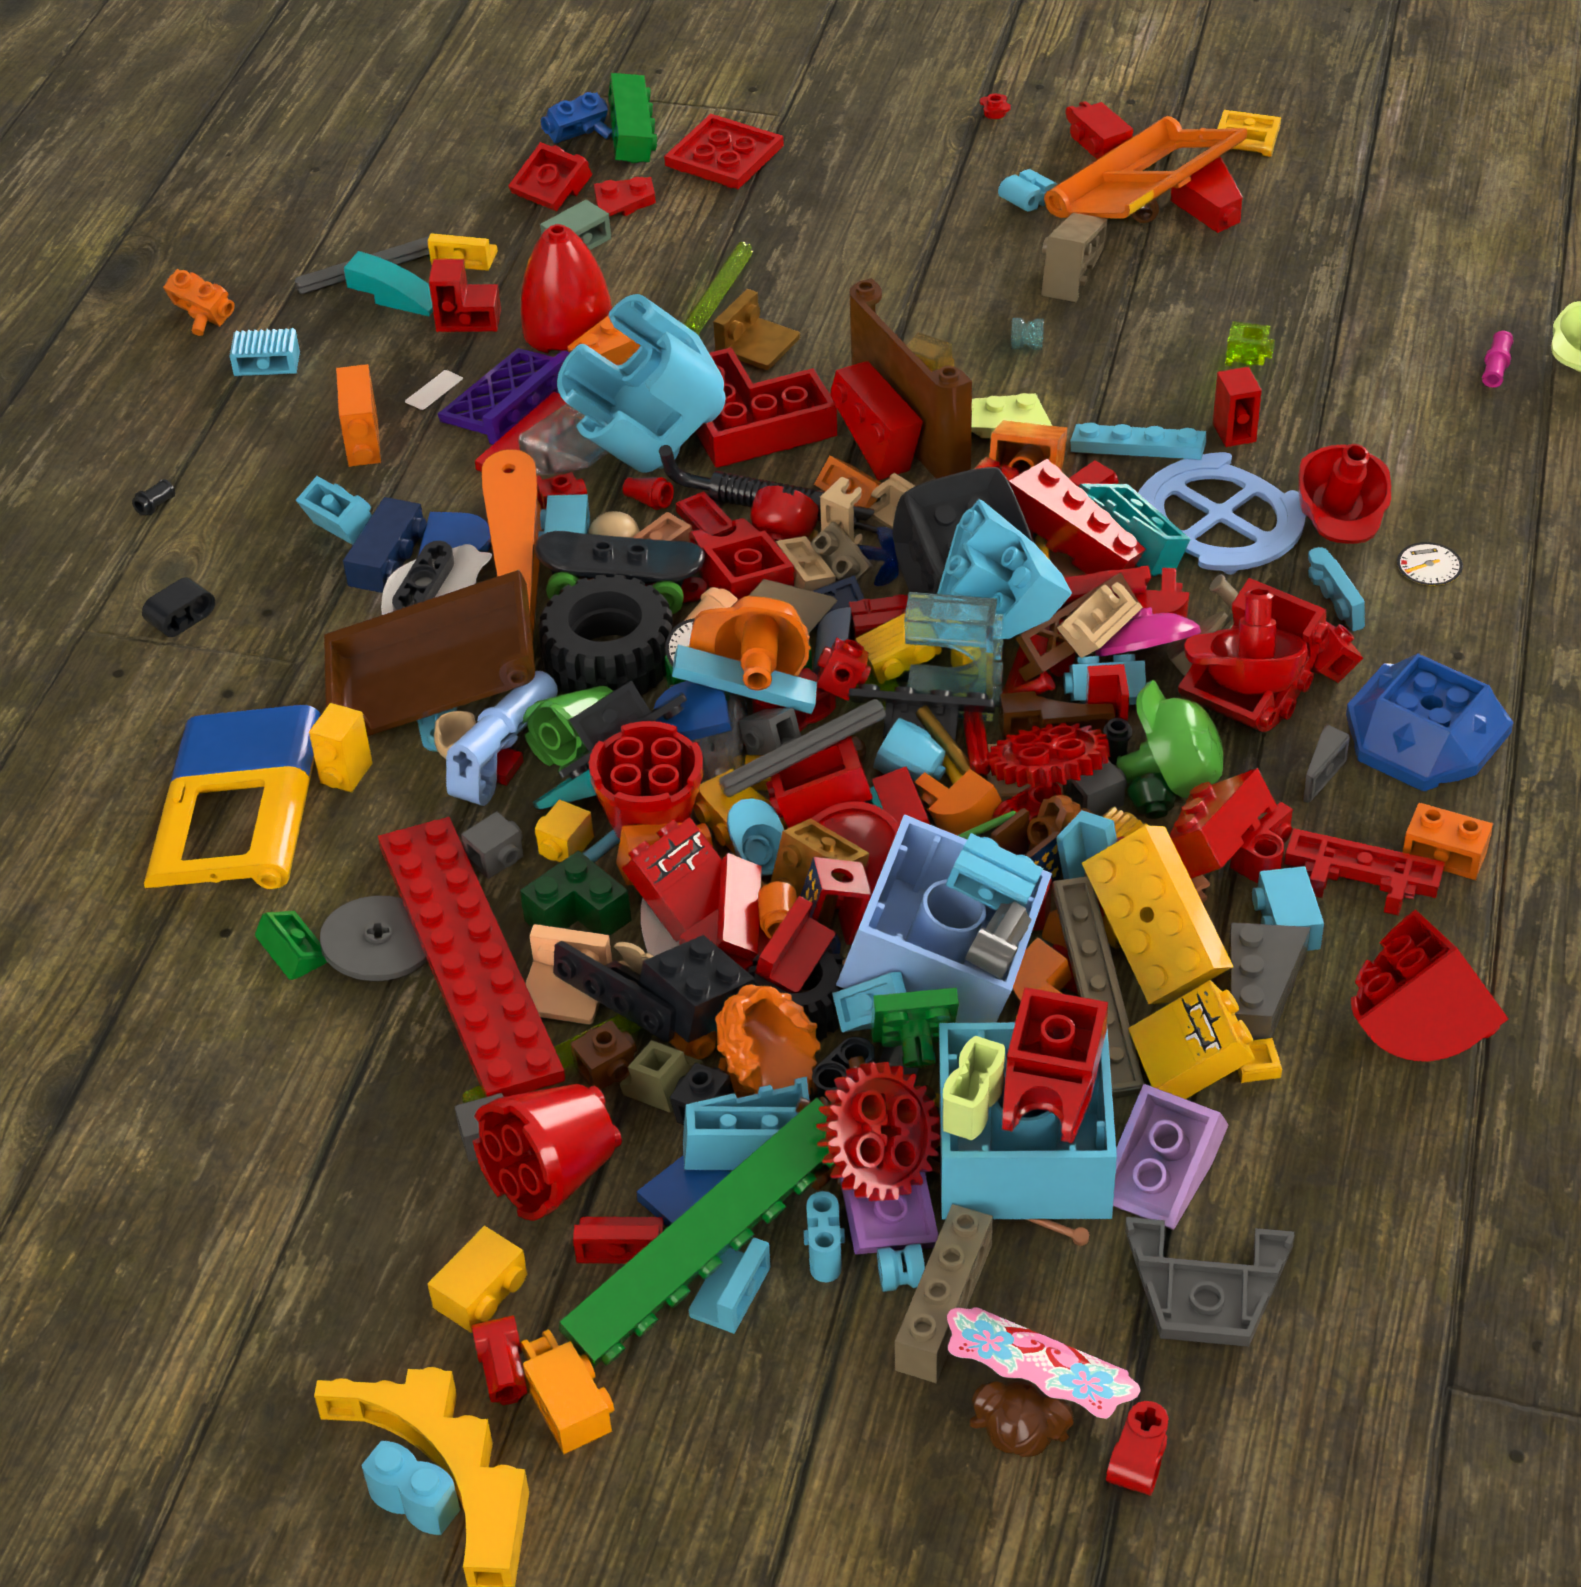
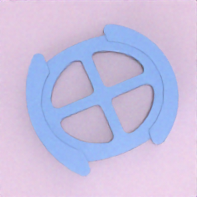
[1138,452,1306,575]

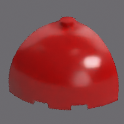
[1351,909,1509,1061]

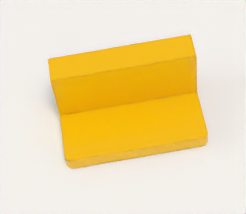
[427,233,498,271]

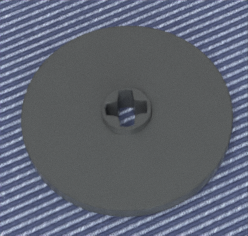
[320,896,427,981]

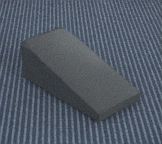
[1303,725,1350,803]

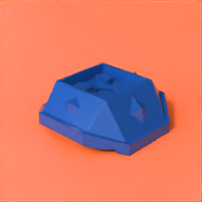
[1346,653,1514,791]

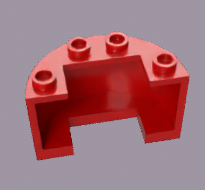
[1178,578,1330,732]

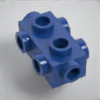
[541,92,612,144]

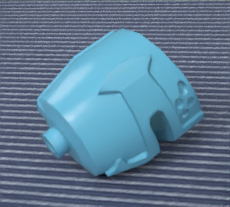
[873,718,946,786]

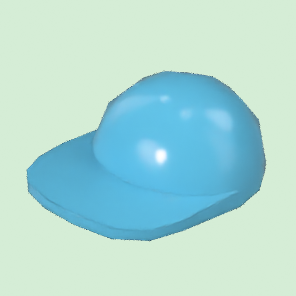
[727,798,784,876]

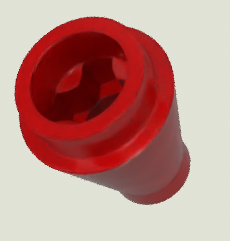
[623,477,674,510]

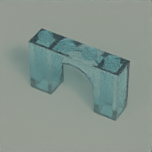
[904,592,1004,721]

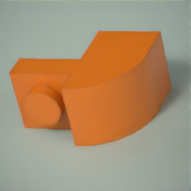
[914,769,1002,835]
[1013,937,1072,1006]

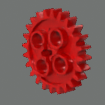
[988,723,1110,788]
[816,1062,941,1201]

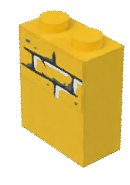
[1128,980,1255,1099]

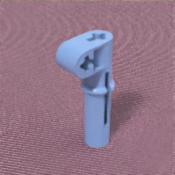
[446,671,558,806]

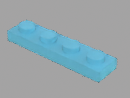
[1070,423,1206,460]

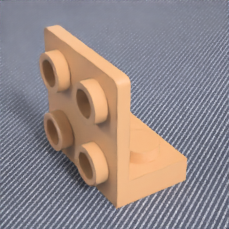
[525,924,612,1025]

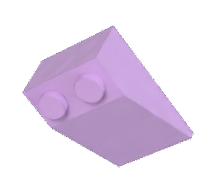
[1113,1084,1228,1230]

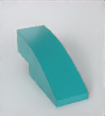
[344,251,433,316]

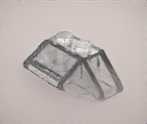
[518,404,609,475]

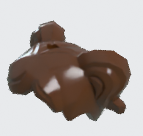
[970,1381,1074,1457]

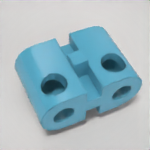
[998,169,1058,212]
[804,1191,845,1282]

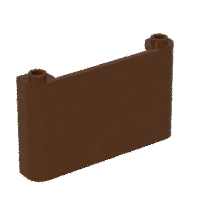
[849,278,972,479]
[324,570,535,736]

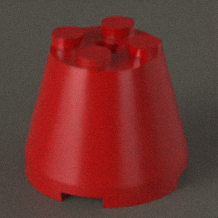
[589,721,703,840]
[473,1084,622,1221]

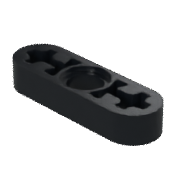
[392,541,454,611]

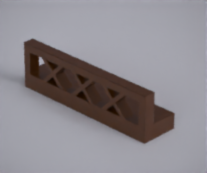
[1015,572,1143,682]

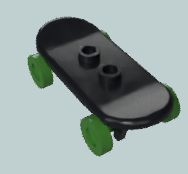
[535,531,705,614]

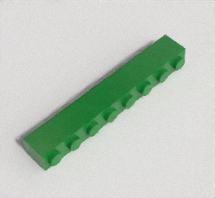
[558,1098,835,1369]

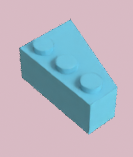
[683,1077,809,1170]

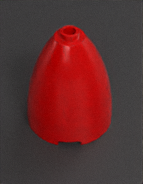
[521,224,612,354]

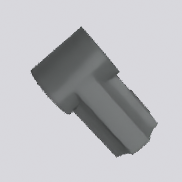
[965,901,1032,979]

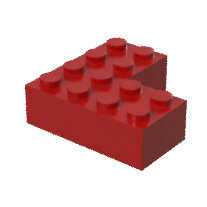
[695,347,838,468]

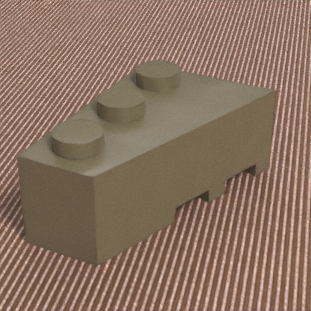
[1041,213,1108,302]

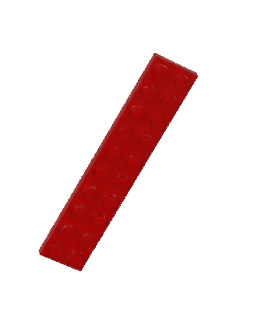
[378,817,565,1097]

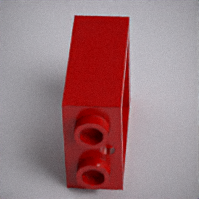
[765,736,873,828]

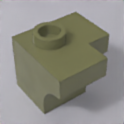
[620,1040,703,1113]

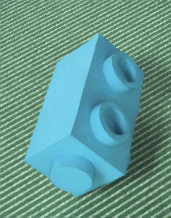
[1063,654,1146,705]

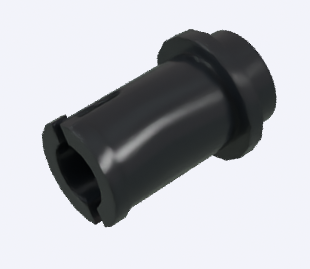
[132,479,175,516]
[1103,718,1132,765]

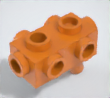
[163,269,235,336]

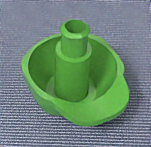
[1116,680,1223,798]

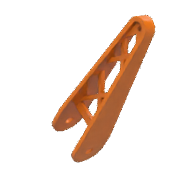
[482,450,543,643]

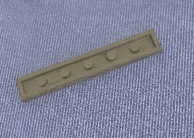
[1052,876,1144,1098]

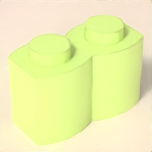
[943,1036,1005,1141]

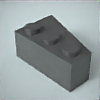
[1227,923,1311,1040]

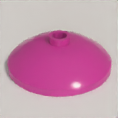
[1095,607,1201,656]

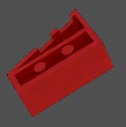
[830,361,923,481]
[1169,768,1277,879]

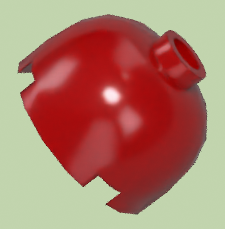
[750,486,819,542]

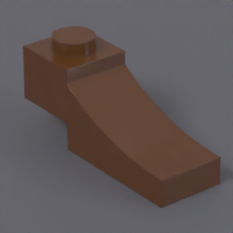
[998,691,1115,740]

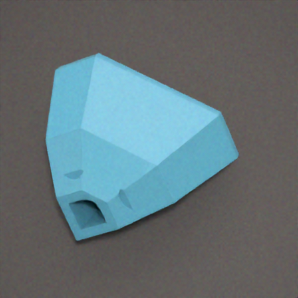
[931,499,1072,640]

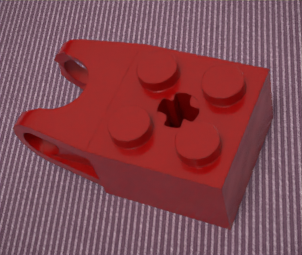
[689,518,794,600]
[1002,987,1108,1143]

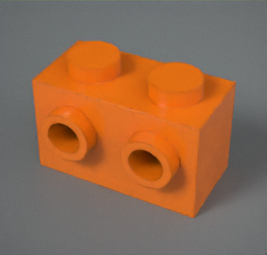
[1403,803,1493,880]

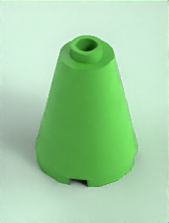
[523,686,613,768]

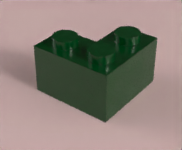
[520,850,632,936]

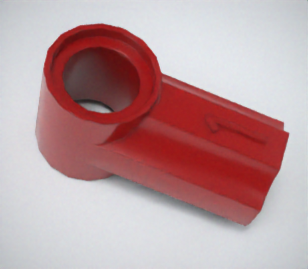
[471,1315,528,1406]

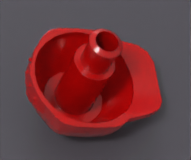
[1298,444,1391,544]
[1184,589,1308,695]

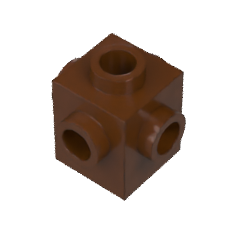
[570,1020,637,1090]

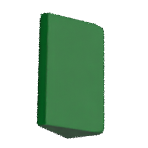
[255,911,328,980]

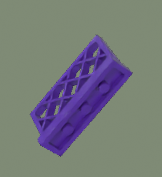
[438,348,571,445]

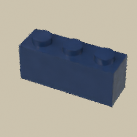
[343,497,427,593]

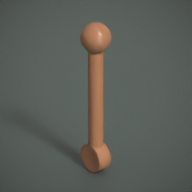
[1025,1219,1089,1246]

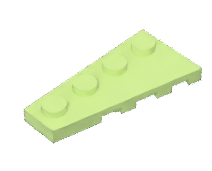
[971,393,1052,438]

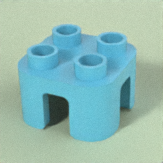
[557,294,726,473]

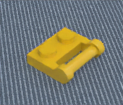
[1217,110,1281,157]

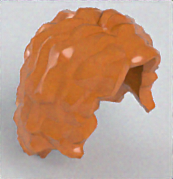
[715,984,821,1095]

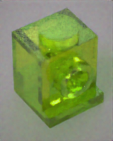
[1225,321,1275,366]

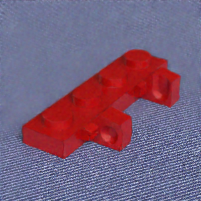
[1284,828,1445,916]

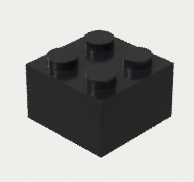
[639,935,755,1043]

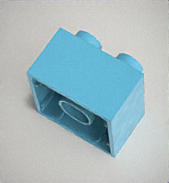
[939,1022,1117,1219]

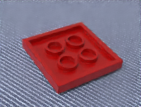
[664,113,784,189]

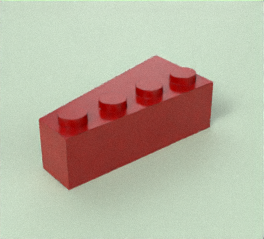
[1008,459,1146,574]

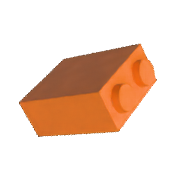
[336,364,381,467]

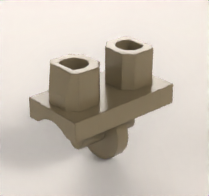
[811,522,874,582]

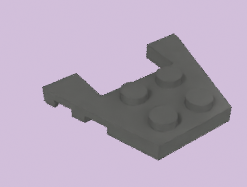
[1125,1217,1294,1347]

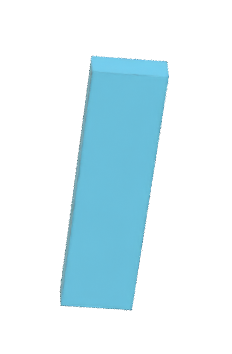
[672,644,817,714]

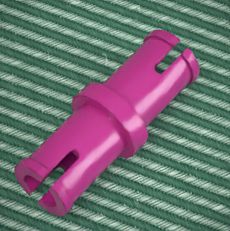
[1482,331,1514,388]

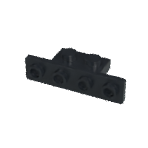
[557,680,687,780]
[849,684,996,742]
[553,941,676,1042]

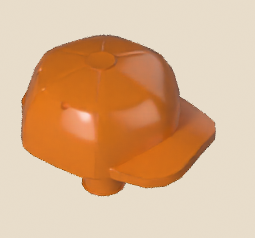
[689,596,811,691]

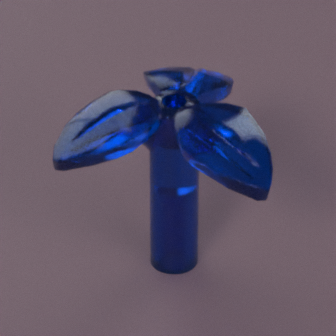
[856,527,899,586]

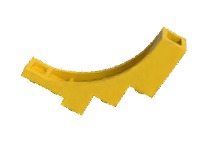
[314,1367,529,1587]

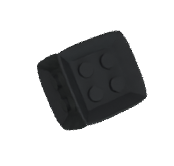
[892,467,1032,625]

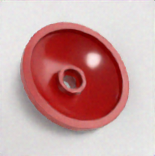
[812,801,899,909]

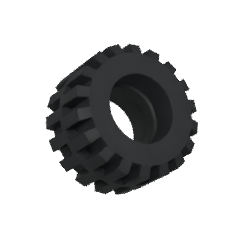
[748,947,844,1041]

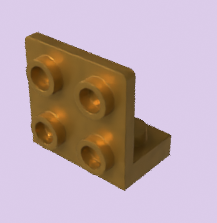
[713,289,800,370]
[770,819,869,928]

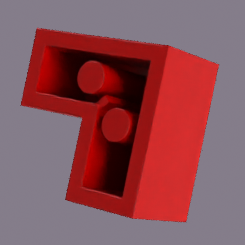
[429,259,501,332]

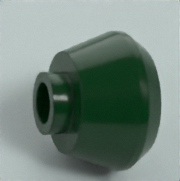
[1127,773,1176,819]

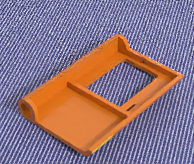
[1044,116,1247,219]

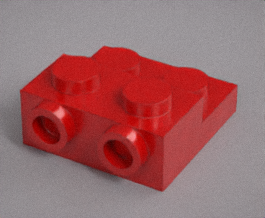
[508,142,593,212]

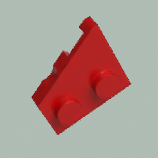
[594,177,656,217]

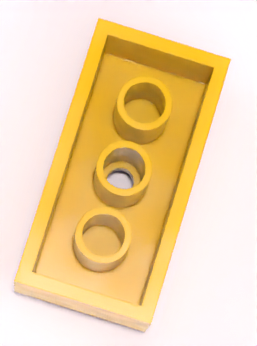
[1081,825,1233,1004]

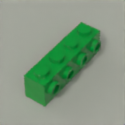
[608,73,657,163]

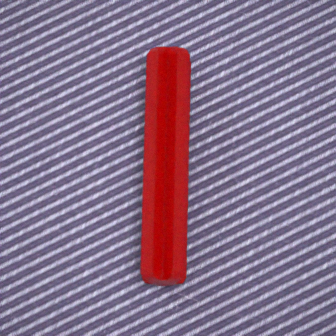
[963,711,991,775]

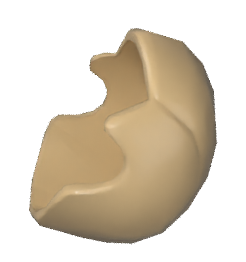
[588,511,640,538]
[434,711,476,759]

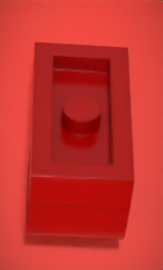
[1230,802,1293,883]

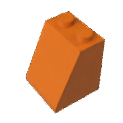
[989,420,1068,475]

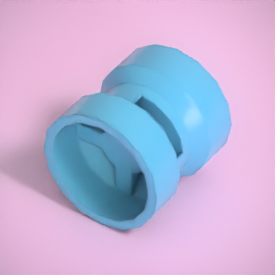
[877,1243,925,1292]

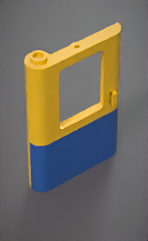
[144,705,321,889]

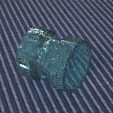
[1011,317,1044,350]

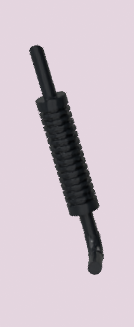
[659,445,874,521]

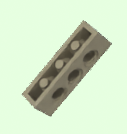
[895,1204,993,1383]

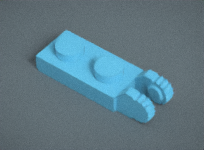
[1308,547,1365,632]

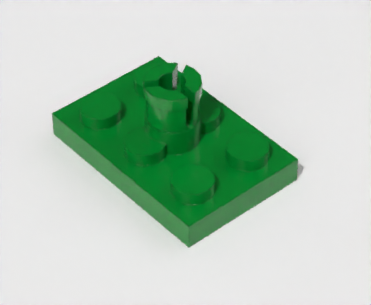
[871,988,959,1068]

